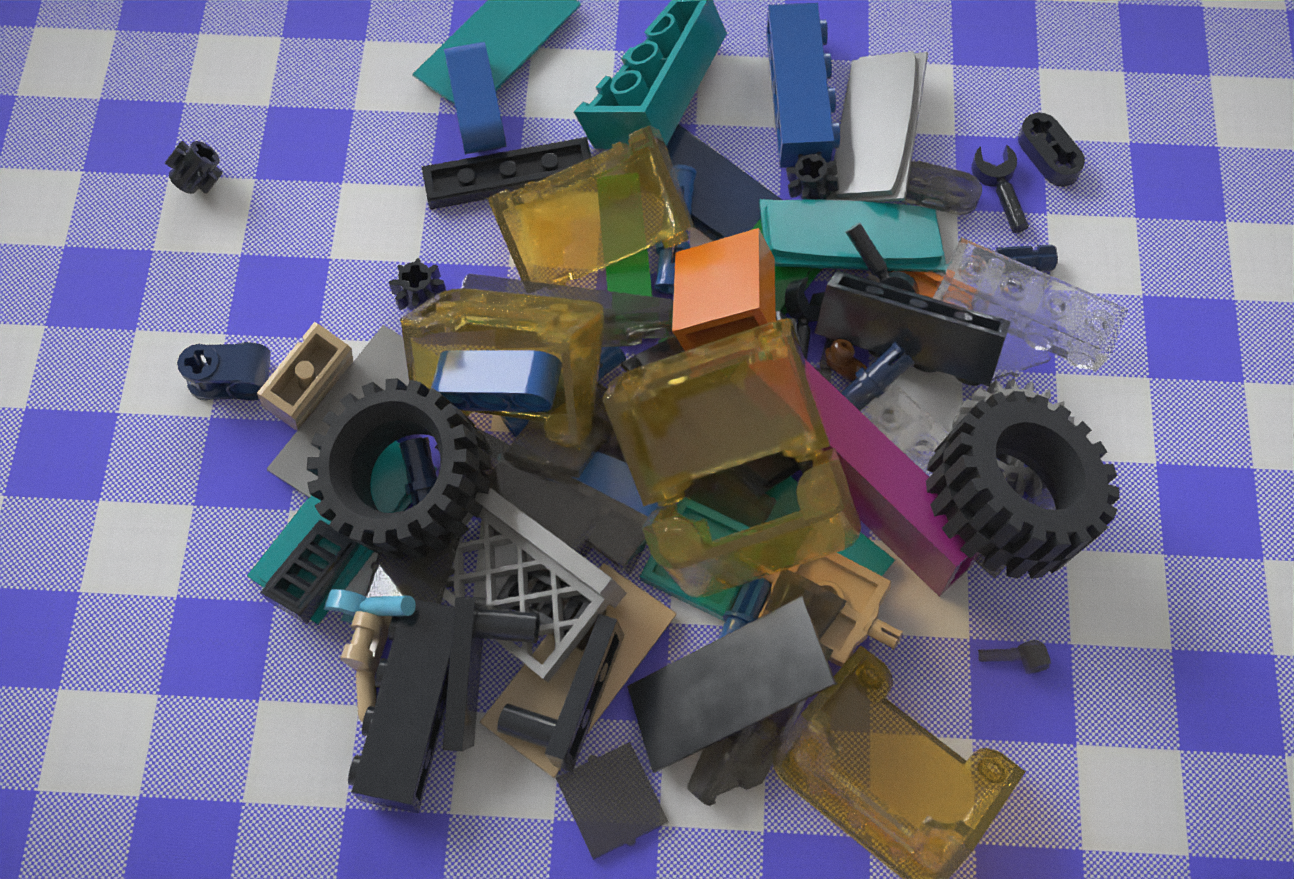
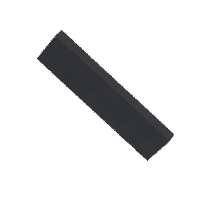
[422,137,596,210]

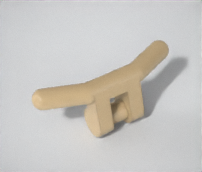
[340,586,415,723]

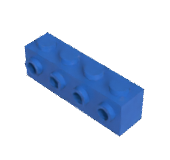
[766,3,840,168]

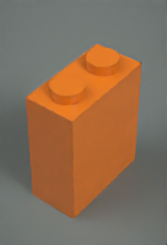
[672,228,776,360]

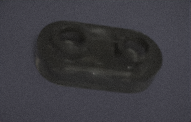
[903,161,982,215]

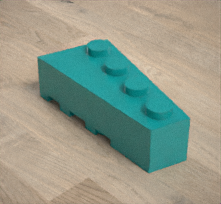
[574,0,727,150]

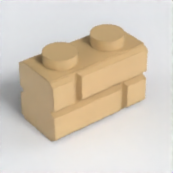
[257,322,353,430]

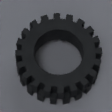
[306,378,492,559]
[926,391,1120,579]

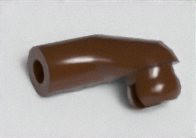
[825,339,868,383]

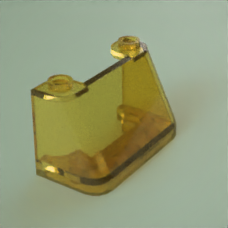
[487,125,694,301]
[400,288,605,447]
[602,318,830,507]
[642,448,861,598]
[773,645,1026,879]

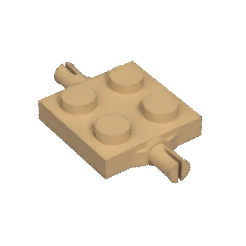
[748,537,903,669]

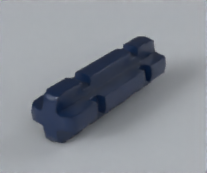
[970,244,1058,274]

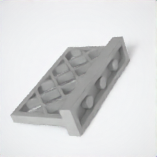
[410,488,627,682]

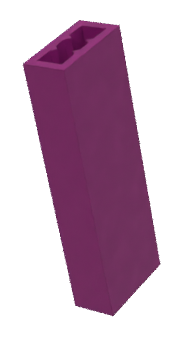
[745,338,980,597]

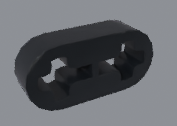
[1018,112,1085,187]

